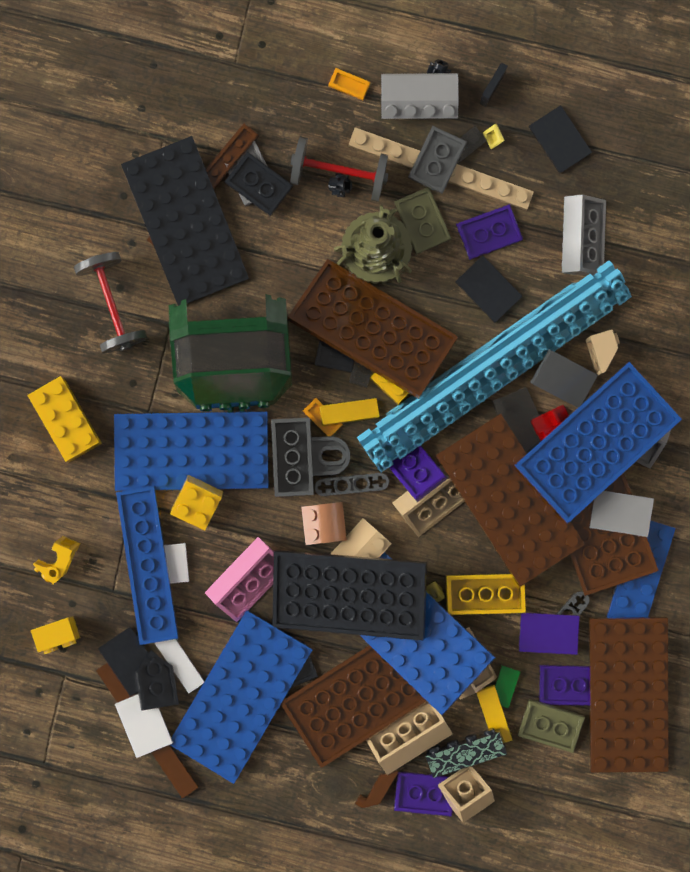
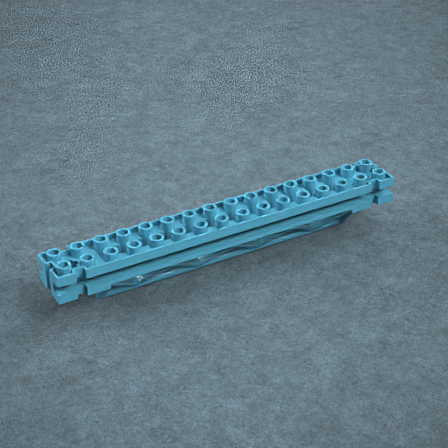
[357,261,632,473]

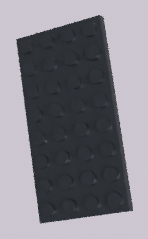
[121,136,249,306]
[272,550,427,640]

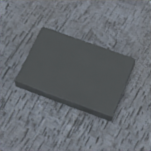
[408,126,467,194]
[530,349,598,408]

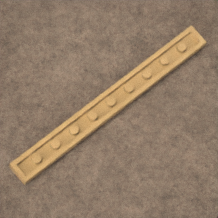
[348,128,534,211]

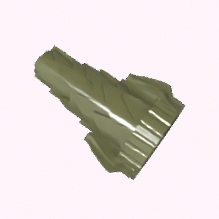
[334,205,412,285]

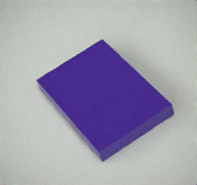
[456,204,523,260]
[389,446,448,502]
[519,613,579,655]
[539,665,590,705]
[394,771,452,816]

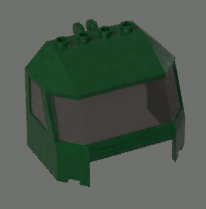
[169,294,292,413]

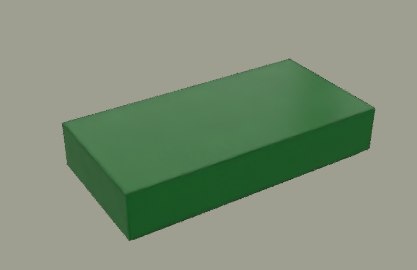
[495,665,520,708]

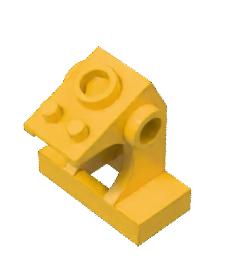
[33,536,81,584]

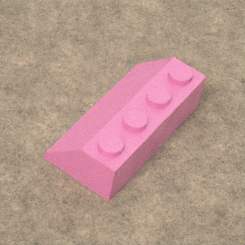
[205,537,274,622]

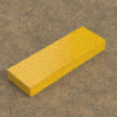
[319,398,380,426]
[476,685,512,742]

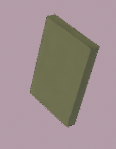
[394,187,451,255]
[518,699,585,753]

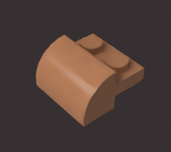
[301,502,347,545]

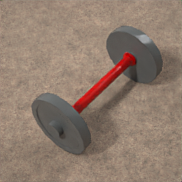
[290,136,389,202]
[74,252,148,353]

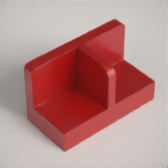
[531,405,569,441]

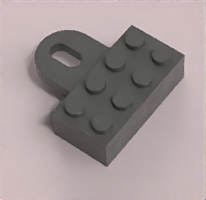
[271,418,350,497]

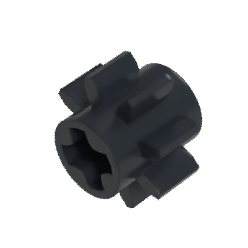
[426,59,451,74]
[328,173,352,197]

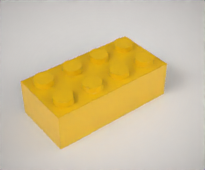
[27,376,102,463]
[446,574,526,615]

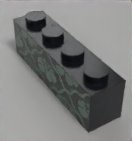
[426,728,507,778]

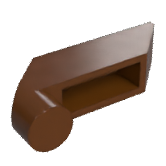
[355,769,398,808]

